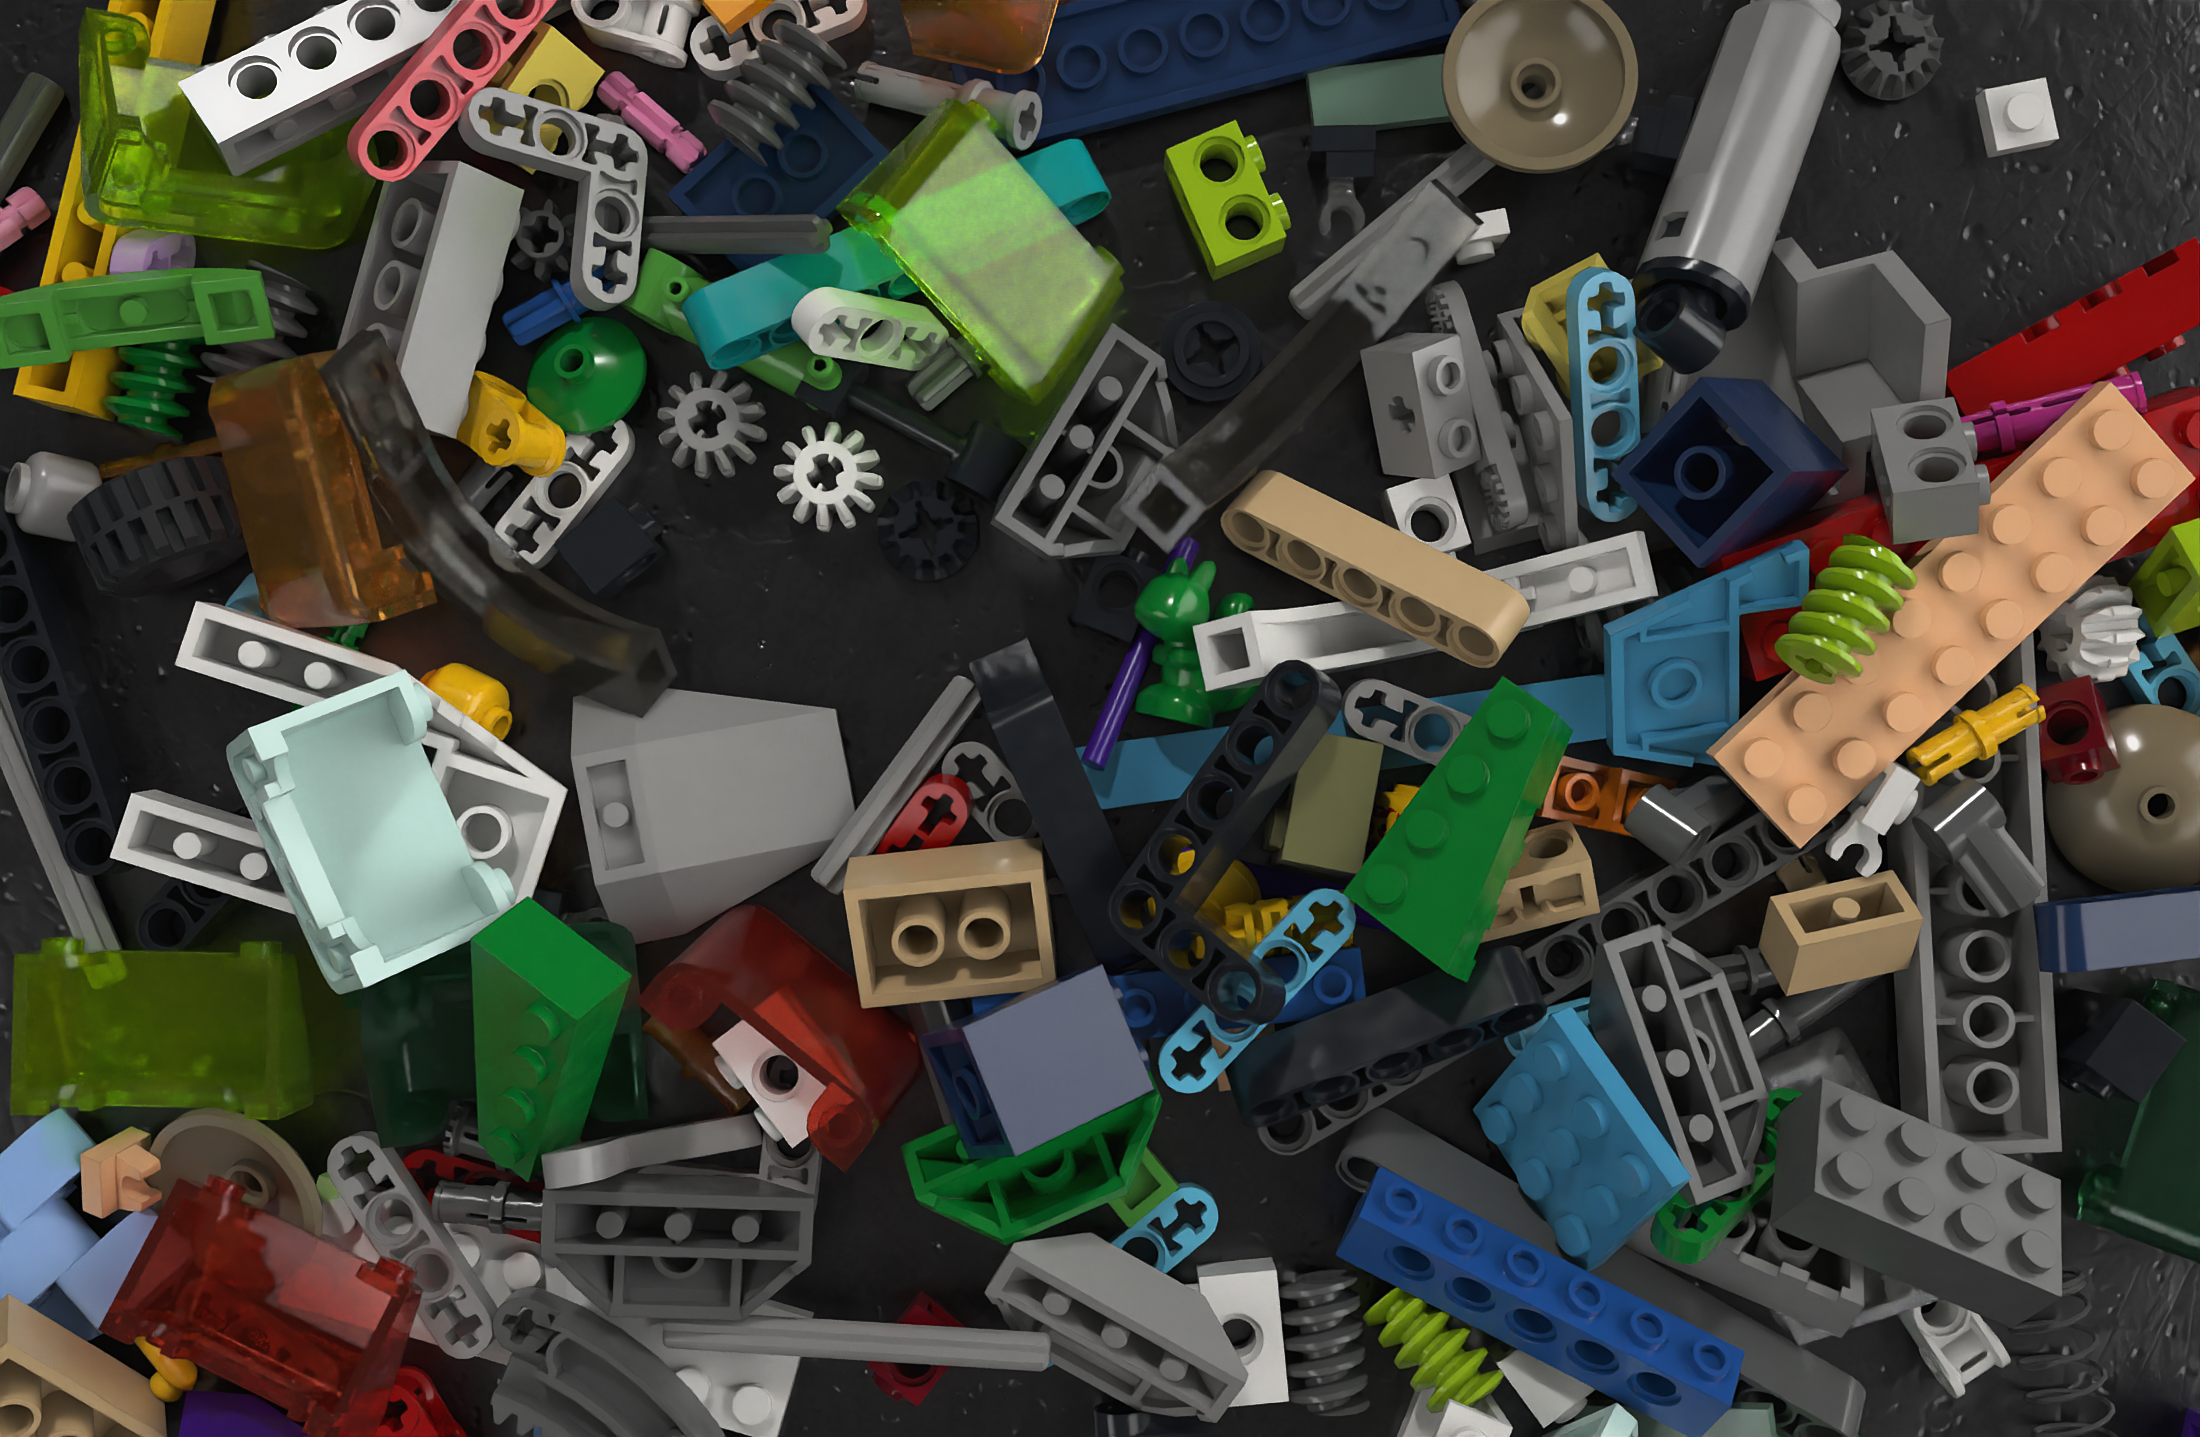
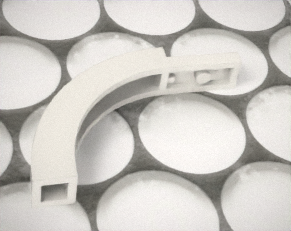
[1192,531,1659,691]

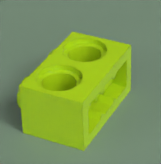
[1164,120,1291,281]

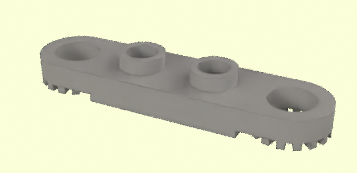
[1425,280,1528,531]

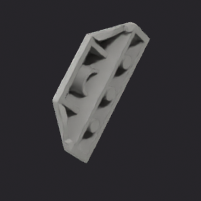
[984,1232,1249,1423]

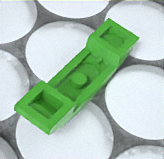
[0,268,276,369]

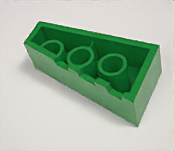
[1343,676,1573,983]
[470,896,632,1182]

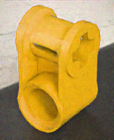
[456,371,566,478]

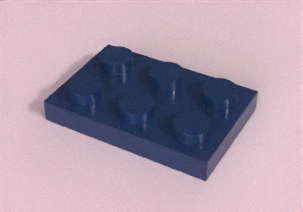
[667,84,894,272]

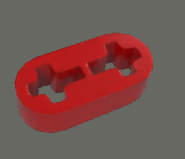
[876,774,974,855]

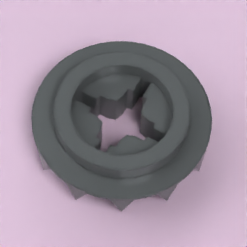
[1840,0,1944,100]

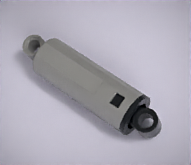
[1631,0,1841,375]

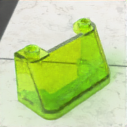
[79,7,380,249]
[835,98,1125,406]
[10,937,315,1120]

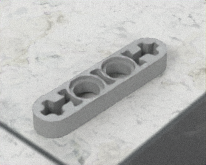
[327,1131,498,1359]

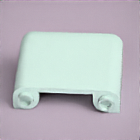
[226,669,516,994]

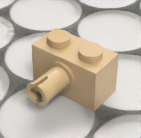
[1758,852,1924,996]

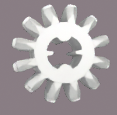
[774,422,884,532]
[2037,575,2146,683]

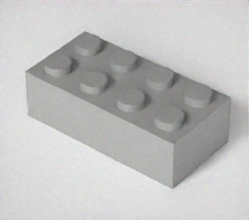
[322,160,525,439]

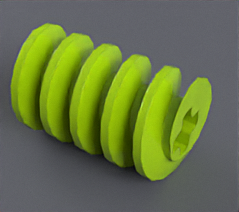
[1775,534,1917,685]
[1362,1287,1505,1414]

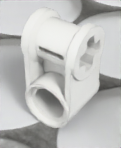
[571,0,702,68]
[1889,1279,2011,1399]

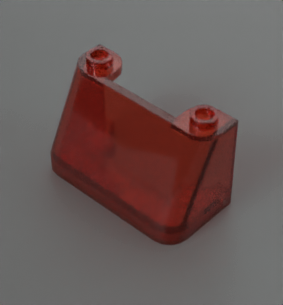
[635,904,926,1172]
[98,1173,424,1437]

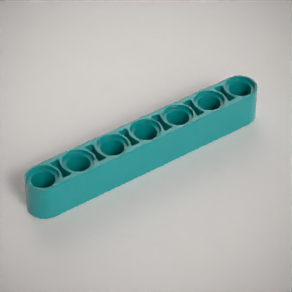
[682,139,1112,370]

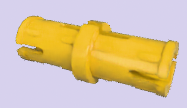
[1906,683,2046,786]

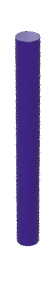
[1080,535,1200,771]

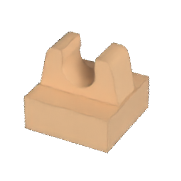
[80,1126,162,1219]

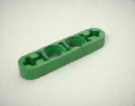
[1650,1088,1803,1264]

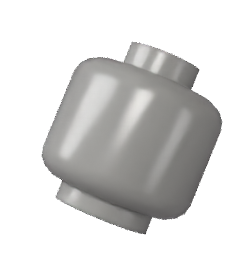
[4,451,103,542]

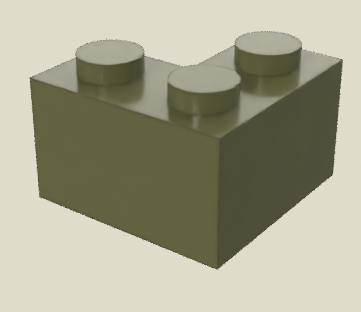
[1262,733,1384,882]

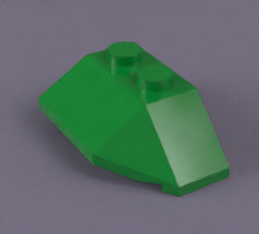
[900,1071,1163,1246]

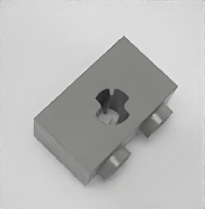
[1360,332,1482,479]

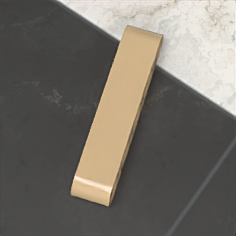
[1221,470,1530,668]

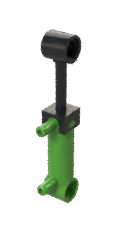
[620,248,1028,506]

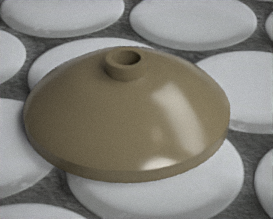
[1441,0,1638,174]
[2043,704,2200,893]
[147,1108,323,1286]

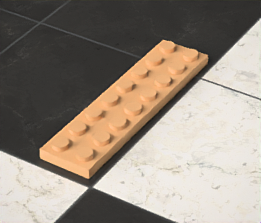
[1706,381,2196,849]

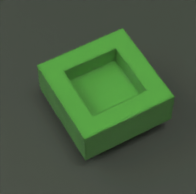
[1108,1145,1179,1229]

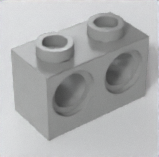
[1870,397,1991,545]

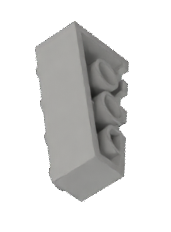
[1624,1187,1864,1338]

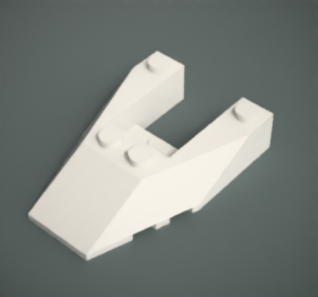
[110,601,568,914]

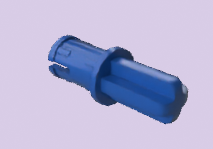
[502,253,615,346]

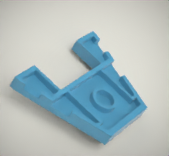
[1603,540,1809,767]

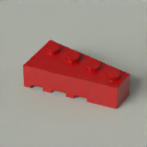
[1945,237,2200,453]

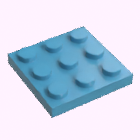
[1473,1006,1692,1272]

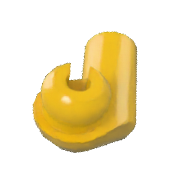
[123,1306,198,1402]

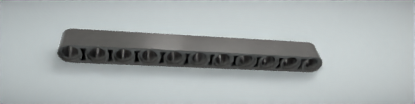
[1256,800,1853,1155]

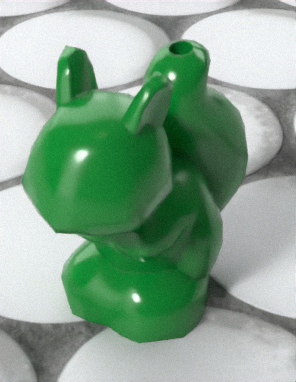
[1134,557,1259,729]

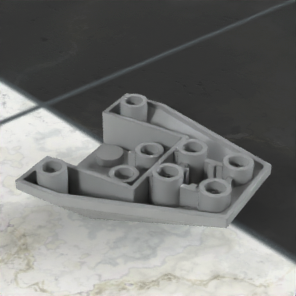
[571,684,856,947]

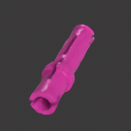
[1960,371,2147,453]

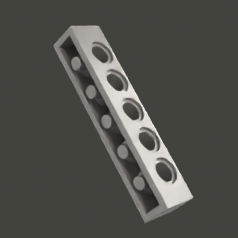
[178,0,572,178]

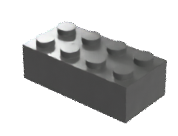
[1770,1077,2062,1328]

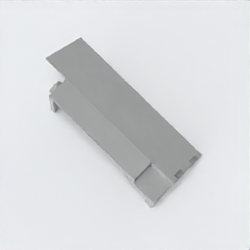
[1452,237,1951,556]

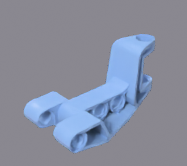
[0,1108,192,1341]

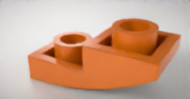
[1534,756,1677,838]

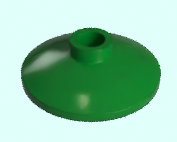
[526,316,647,435]

